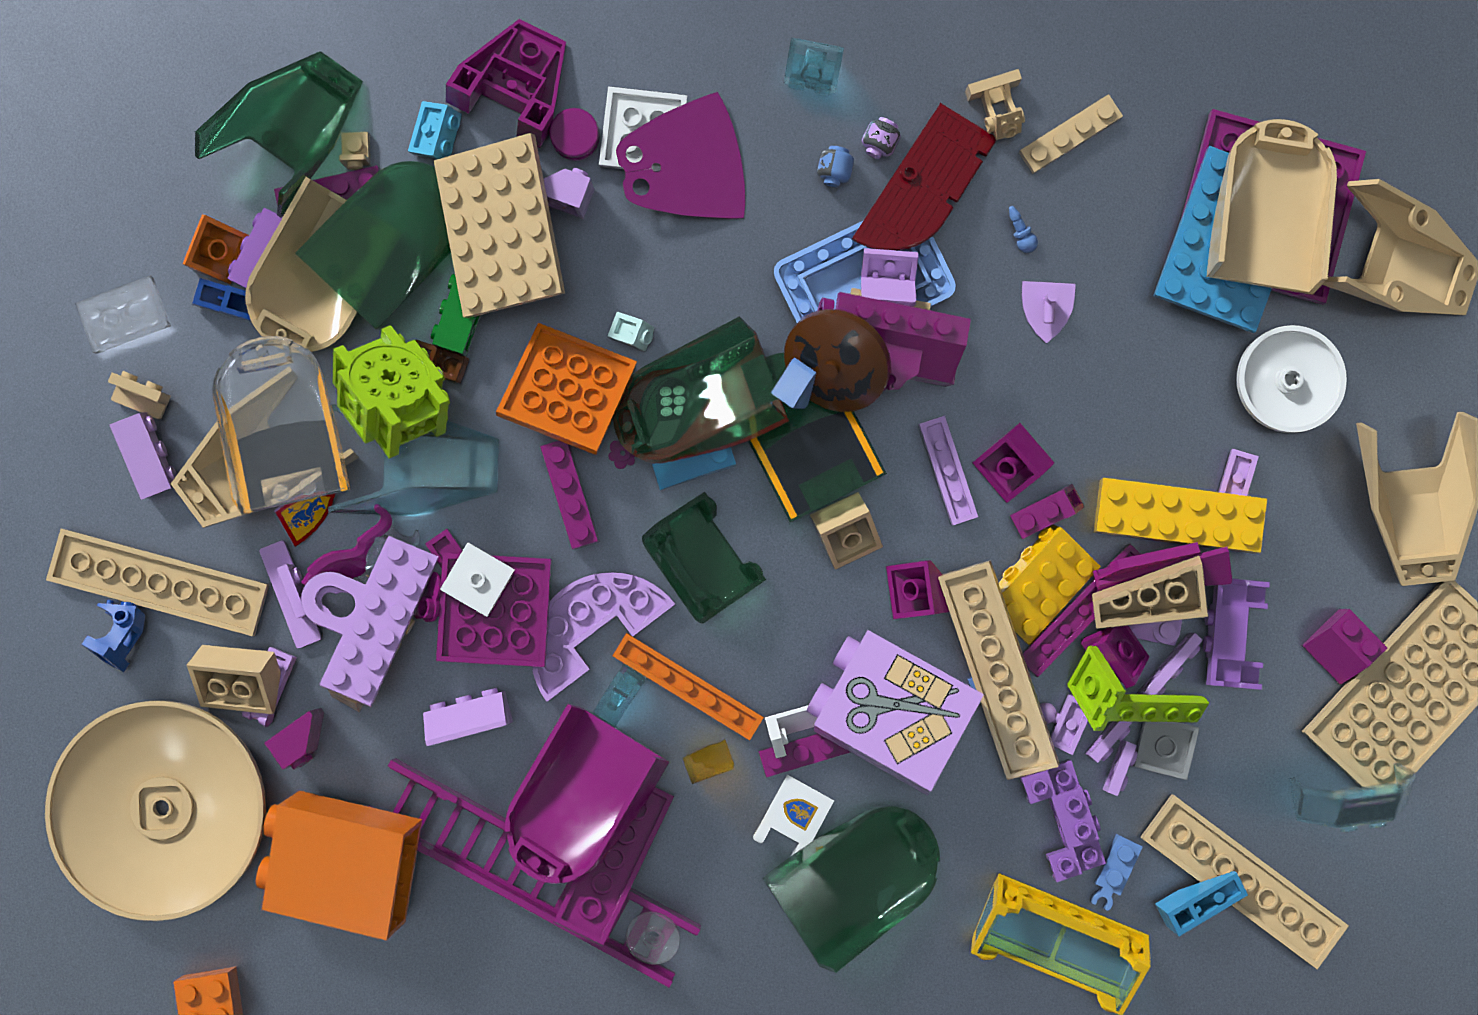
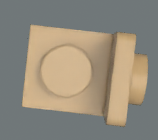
[339,132,371,170]

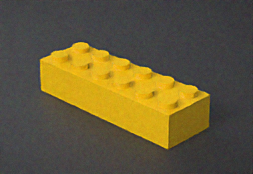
[1093,478,1267,554]

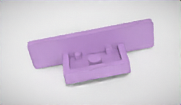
[259,541,322,648]

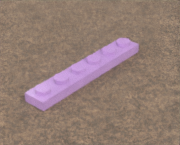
[1085,633,1203,763]

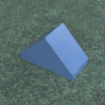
[771,358,816,409]

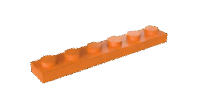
[612,633,764,740]

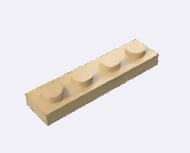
[1019,94,1123,174]

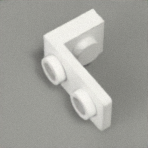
[765,705,818,758]

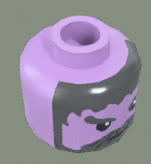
[862,117,901,159]

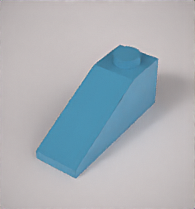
[652,447,736,490]
[1155,871,1248,936]

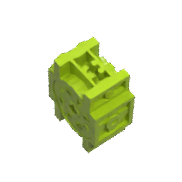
[332,325,450,459]

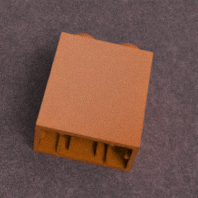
[256,791,422,941]

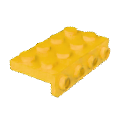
[999,524,1101,645]

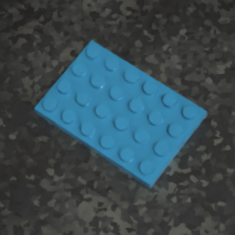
[1153,146,1272,333]

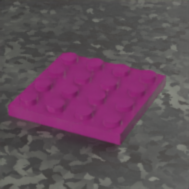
[436,553,552,667]

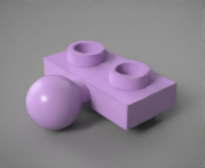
[1040,694,1088,755]

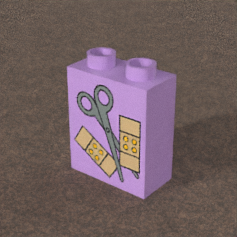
[806,630,984,796]

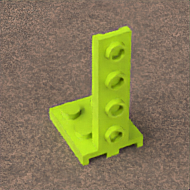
[1067,646,1209,731]

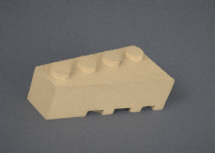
[1092,556,1208,628]

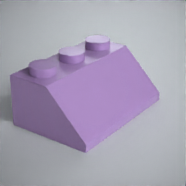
[423,688,513,746]

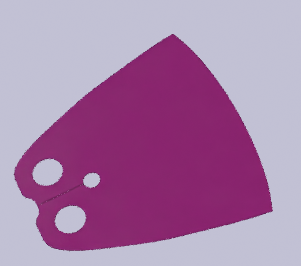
[616,92,745,218]

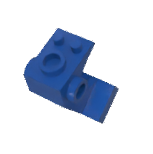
[81,600,145,672]

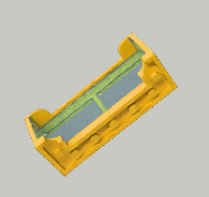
[971,873,1150,1015]

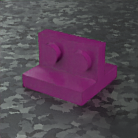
[1081,625,1150,689]

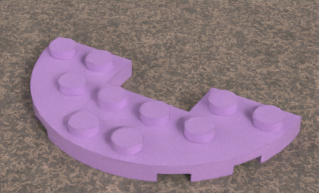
[532,572,675,702]

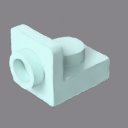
[608,312,654,352]

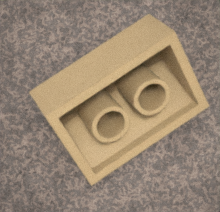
[187,645,281,714]

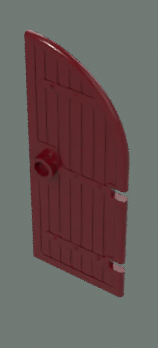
[851,103,997,251]

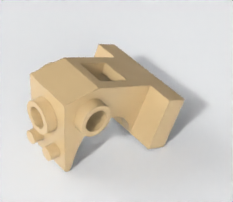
[965,69,1025,140]

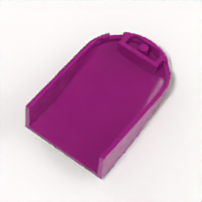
[505,704,669,883]

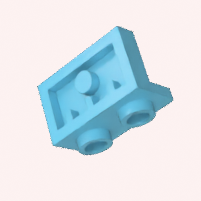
[408,101,462,159]

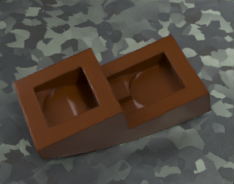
[415,339,469,384]

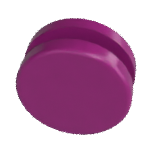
[549,108,600,161]

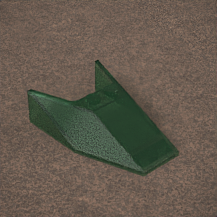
[195,51,363,218]

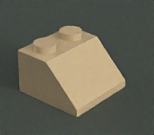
[810,492,883,570]

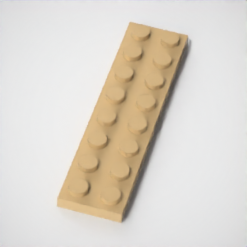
[46,529,270,636]
[938,560,1060,780]
[1140,794,1349,970]

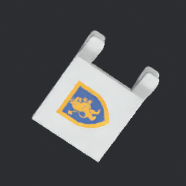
[753,775,834,864]

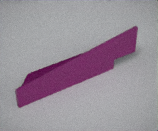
[1093,542,1232,592]

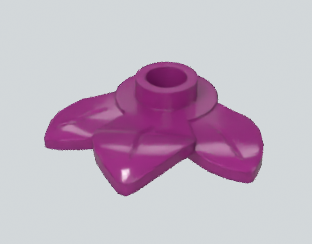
[413,572,441,622]

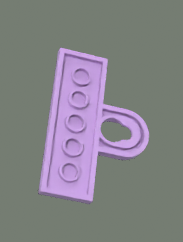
[301,536,439,707]

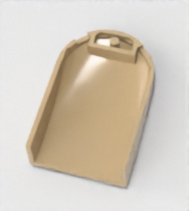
[1206,119,1337,295]

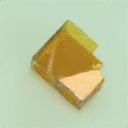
[682,738,734,784]

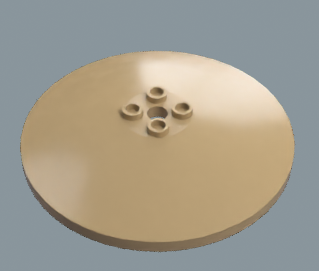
[45,701,266,921]

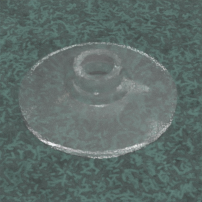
[626,912,680,964]

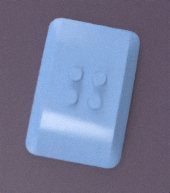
[774,220,956,323]

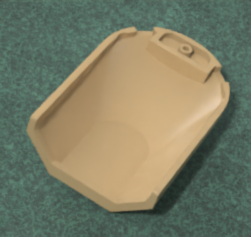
[245,177,402,353]

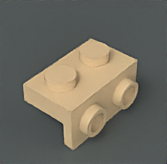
[108,371,171,420]

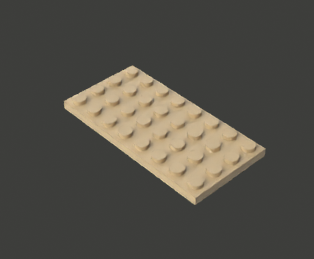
[1302,580,1478,807]

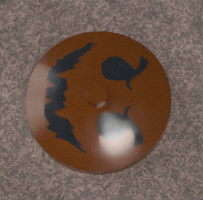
[784,309,891,412]

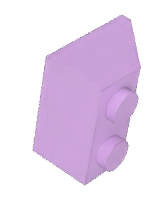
[543,168,594,219]

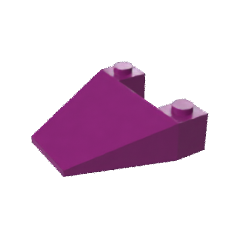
[445,19,566,148]

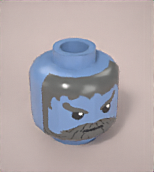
[817,146,854,187]

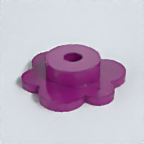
[608,440,639,469]

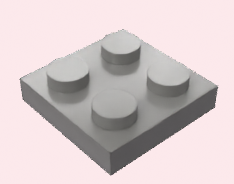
[1133,722,1200,780]

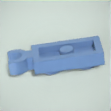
[1090,834,1143,911]

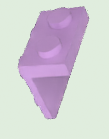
[861,248,918,307]

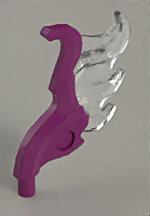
[301,504,420,585]

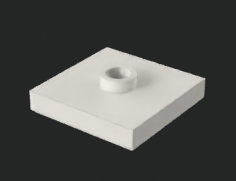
[440,542,515,617]

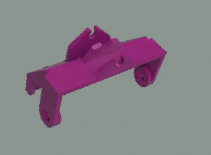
[817,292,971,390]

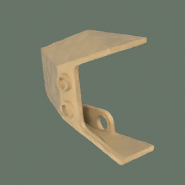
[1323,179,1478,315]

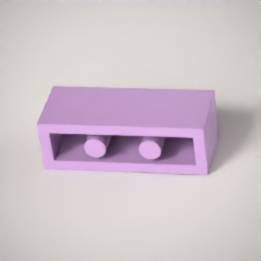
[109,412,177,500]

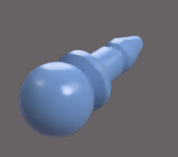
[1009,206,1038,253]

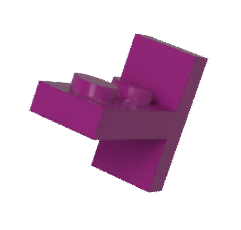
[1010,484,1084,539]

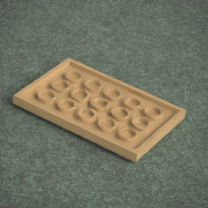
[434,133,565,318]

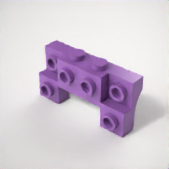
[1203,578,1270,690]
[1020,759,1106,882]

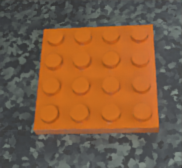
[496,323,637,455]

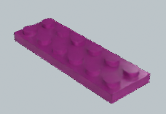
[553,787,674,946]

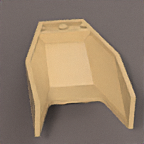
[171,366,359,528]
[1356,412,1478,586]

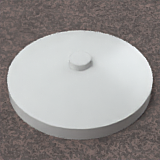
[1236,325,1347,433]

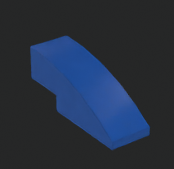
[192,278,251,322]

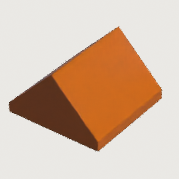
[183,214,249,284]

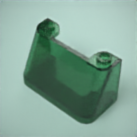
[642,492,766,623]

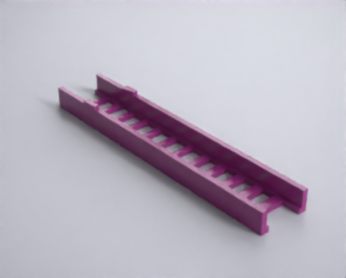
[368,758,701,987]

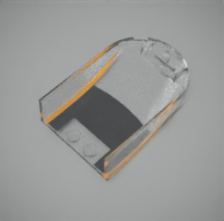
[213,336,351,514]

